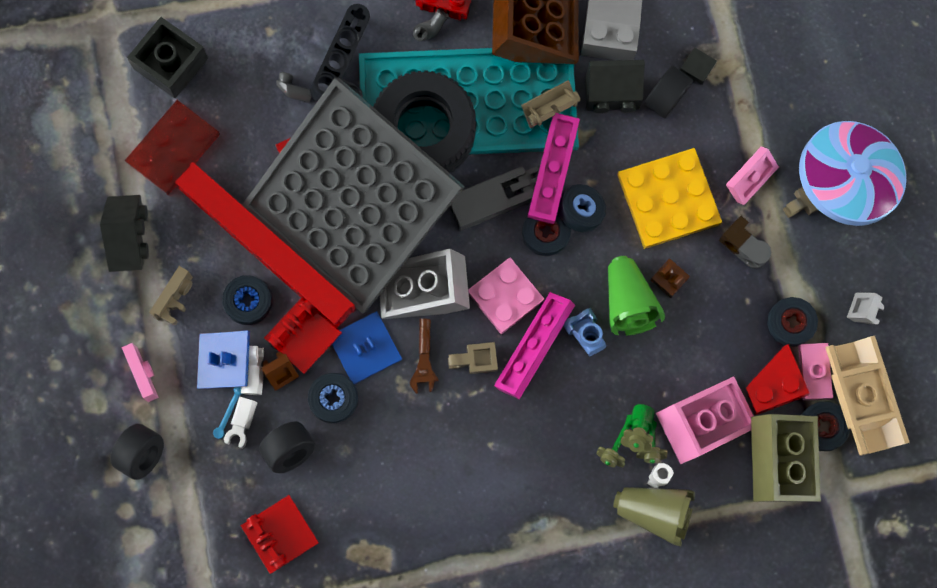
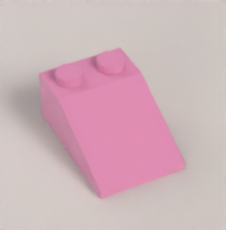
[656,376,754,464]

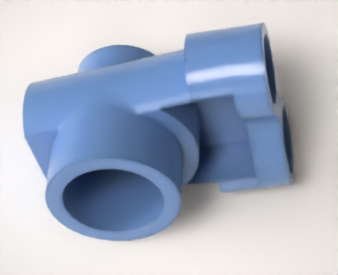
[563,308,607,356]

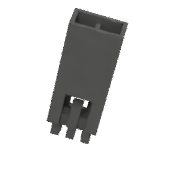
[450,165,540,231]

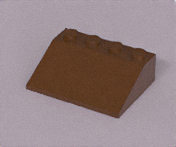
[492,0,579,64]

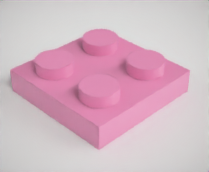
[468,258,545,335]

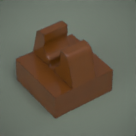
[650,258,690,298]
[261,352,299,391]

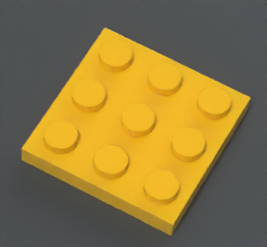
[617,148,722,249]

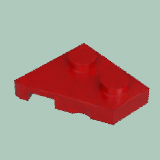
[746,344,809,415]

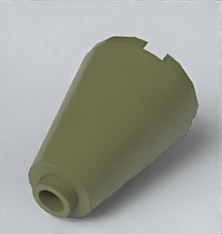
[613,487,695,547]

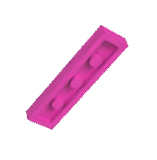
[527,113,580,224]
[494,292,575,399]

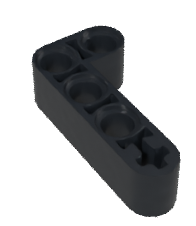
[310,4,370,102]

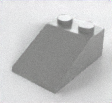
[581,0,642,60]
[380,249,470,319]

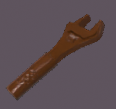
[410,319,438,394]

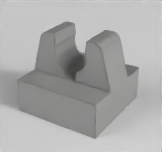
[847,293,884,324]

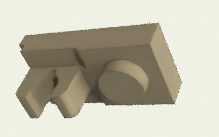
[149,266,193,325]

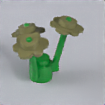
[596,404,668,467]

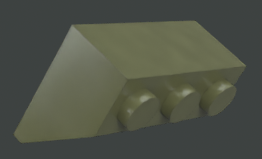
[751,414,821,502]

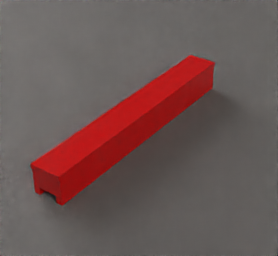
[175,162,356,328]

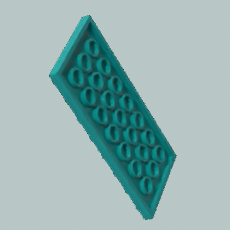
[359,48,579,155]

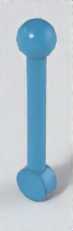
[213,387,242,439]

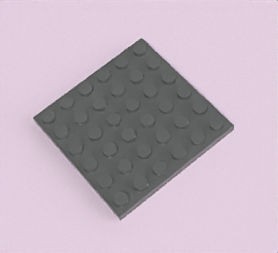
[242,78,465,314]

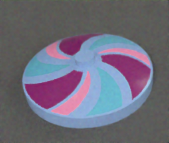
[799,121,906,226]

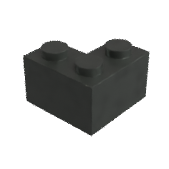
[100,195,149,272]

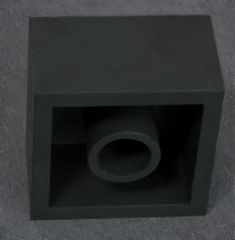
[127,17,208,99]

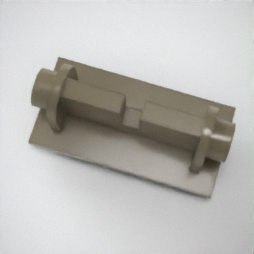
[521,80,581,128]

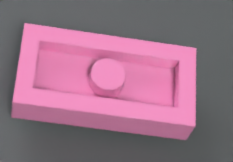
[726,147,779,205]
[122,343,159,402]
[798,343,833,400]

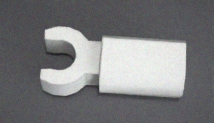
[241,346,264,395]
[224,397,257,449]
[647,463,674,488]

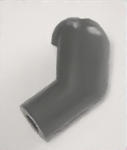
[413,9,449,41]
[276,72,311,103]

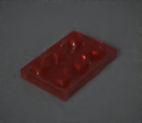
[125,100,220,195]

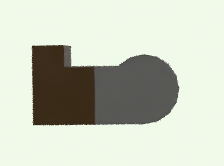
[719,216,771,269]

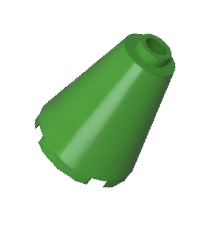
[608,256,665,336]

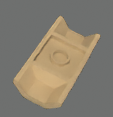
[825,336,910,456]

